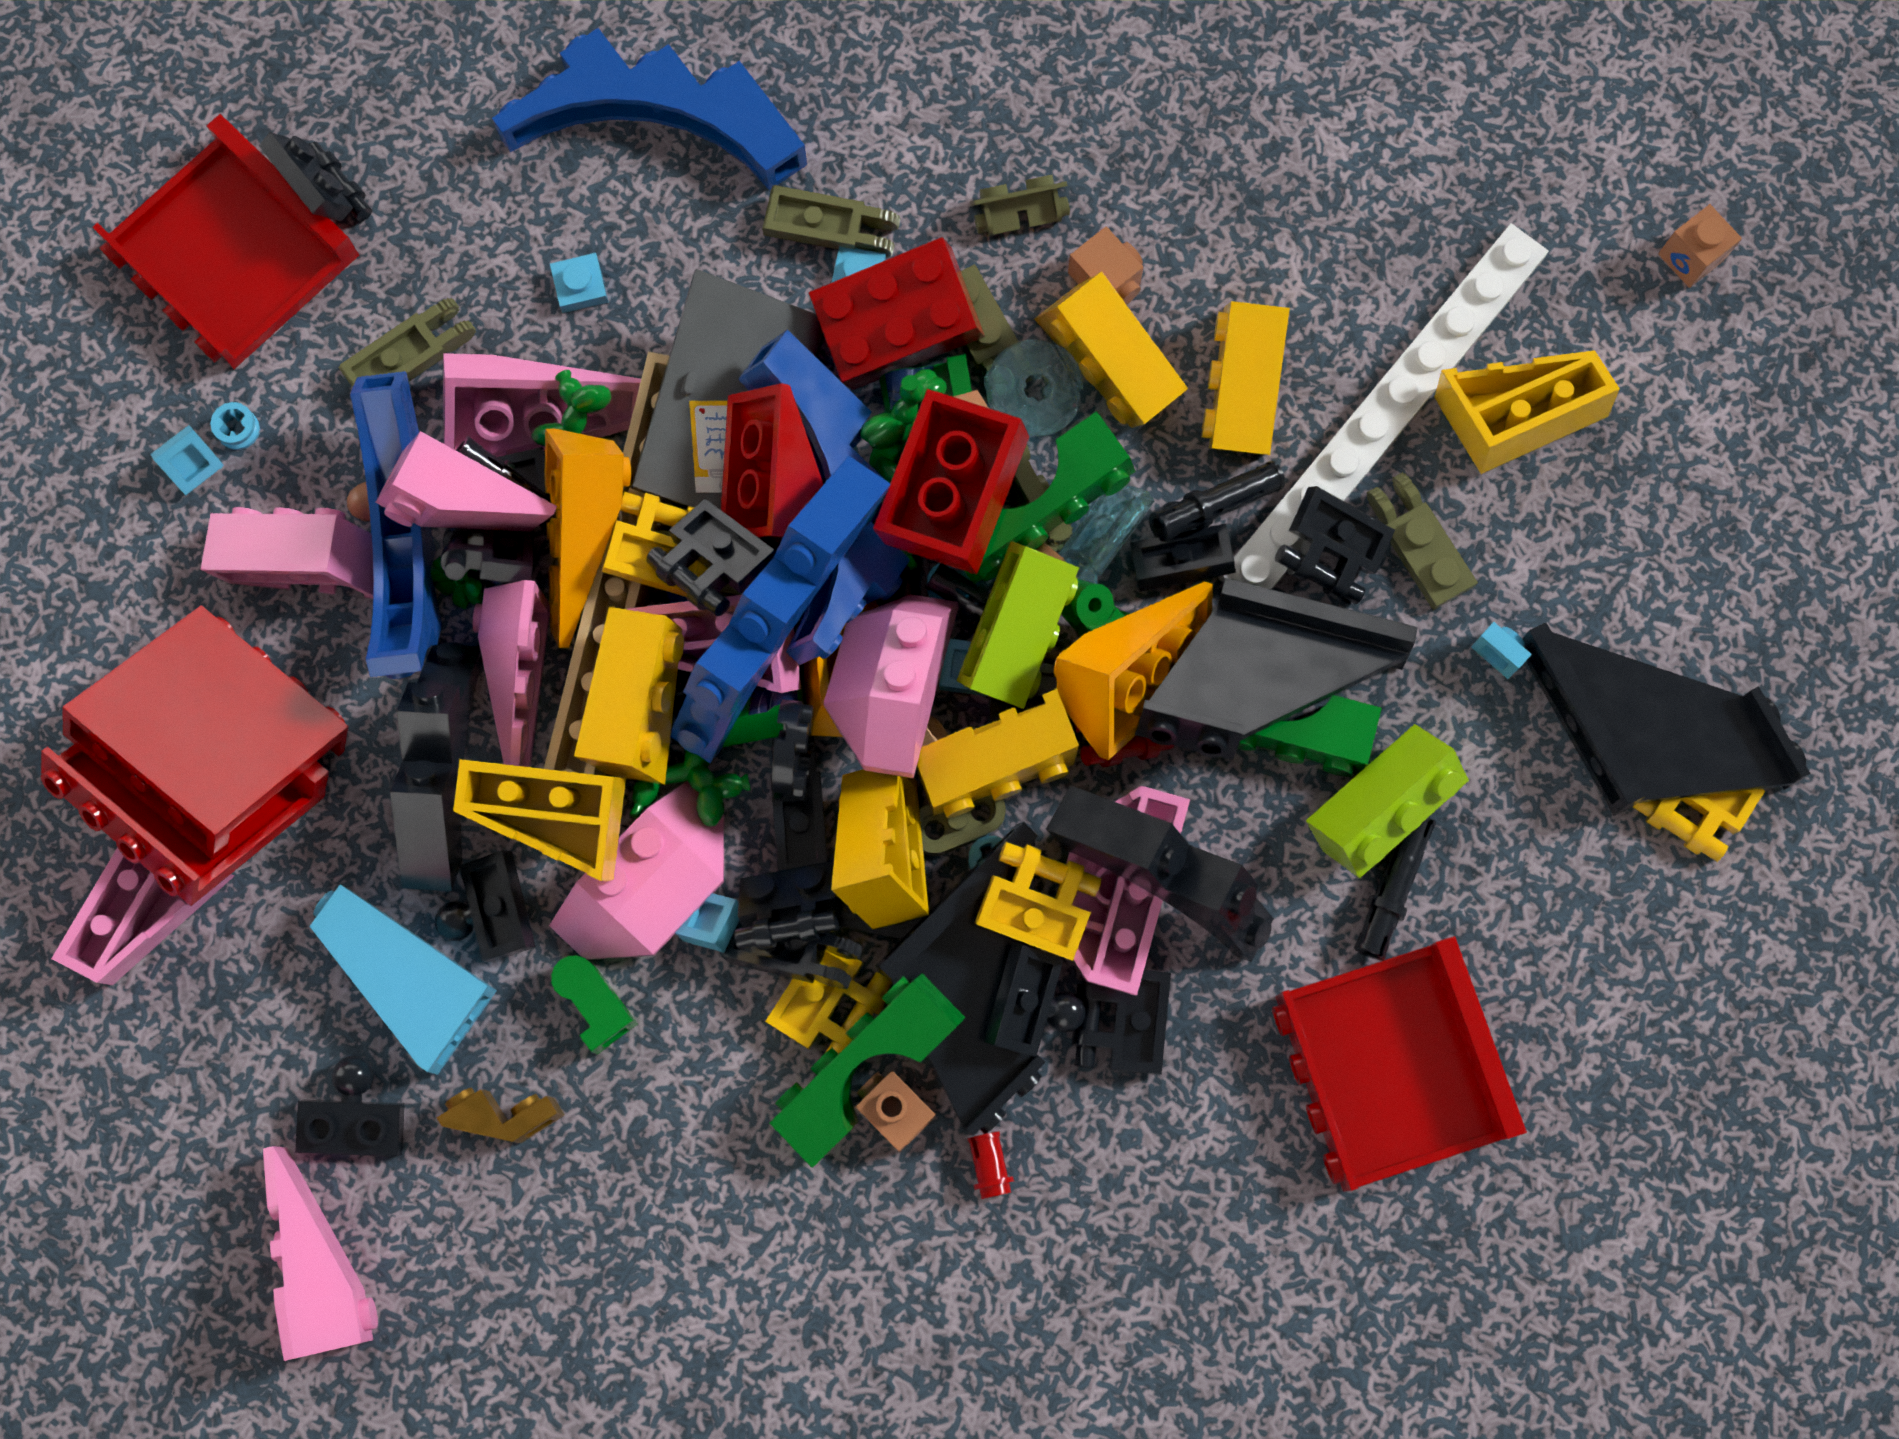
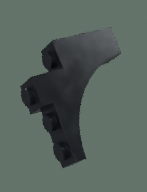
[390,642,483,891]
[1046,785,1274,962]

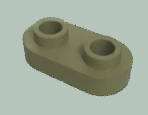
[919,795,1006,856]

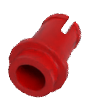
[967,1131,1014,1199]

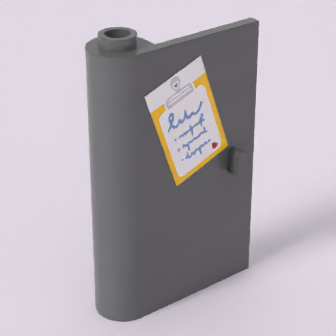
[631,269,823,510]

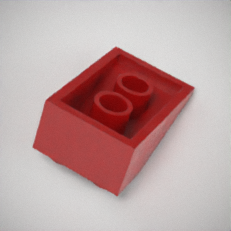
[721,383,823,549]

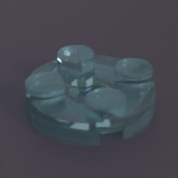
[984,339,1083,436]

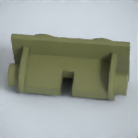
[970,175,1070,237]

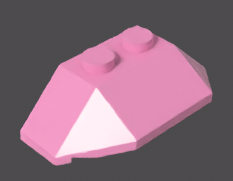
[824,595,958,778]
[549,781,724,960]
[1066,786,1190,996]

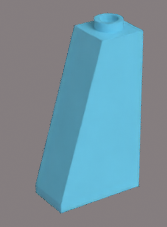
[309,885,497,1075]

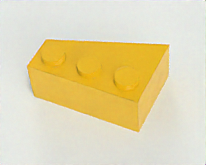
[1034,271,1188,428]
[1202,301,1290,455]
[1434,350,1620,474]
[574,607,684,785]
[916,689,1079,818]
[453,759,626,881]
[831,769,929,929]

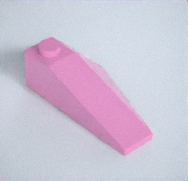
[443,353,641,457]
[473,580,550,767]
[263,1146,378,1361]

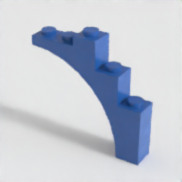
[492,28,807,190]
[739,329,910,665]
[350,371,442,679]
[670,456,891,763]

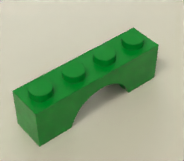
[965,411,1136,584]
[1237,695,1382,777]
[769,973,965,1168]

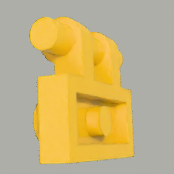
[601,491,708,597]
[1633,789,1765,862]
[975,842,1102,961]
[765,951,892,1054]

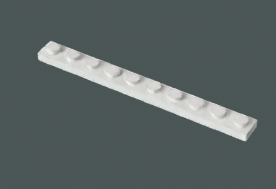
[1218,223,1549,590]

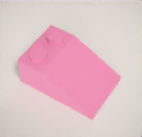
[375,431,557,532]

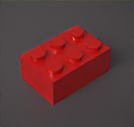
[808,237,985,390]
[873,389,1029,575]

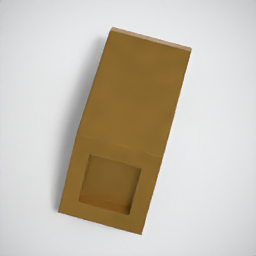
[436,1087,565,1143]

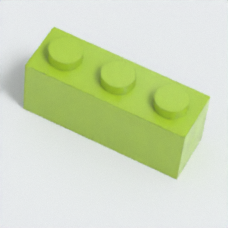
[956,541,1079,709]
[1306,724,1469,878]

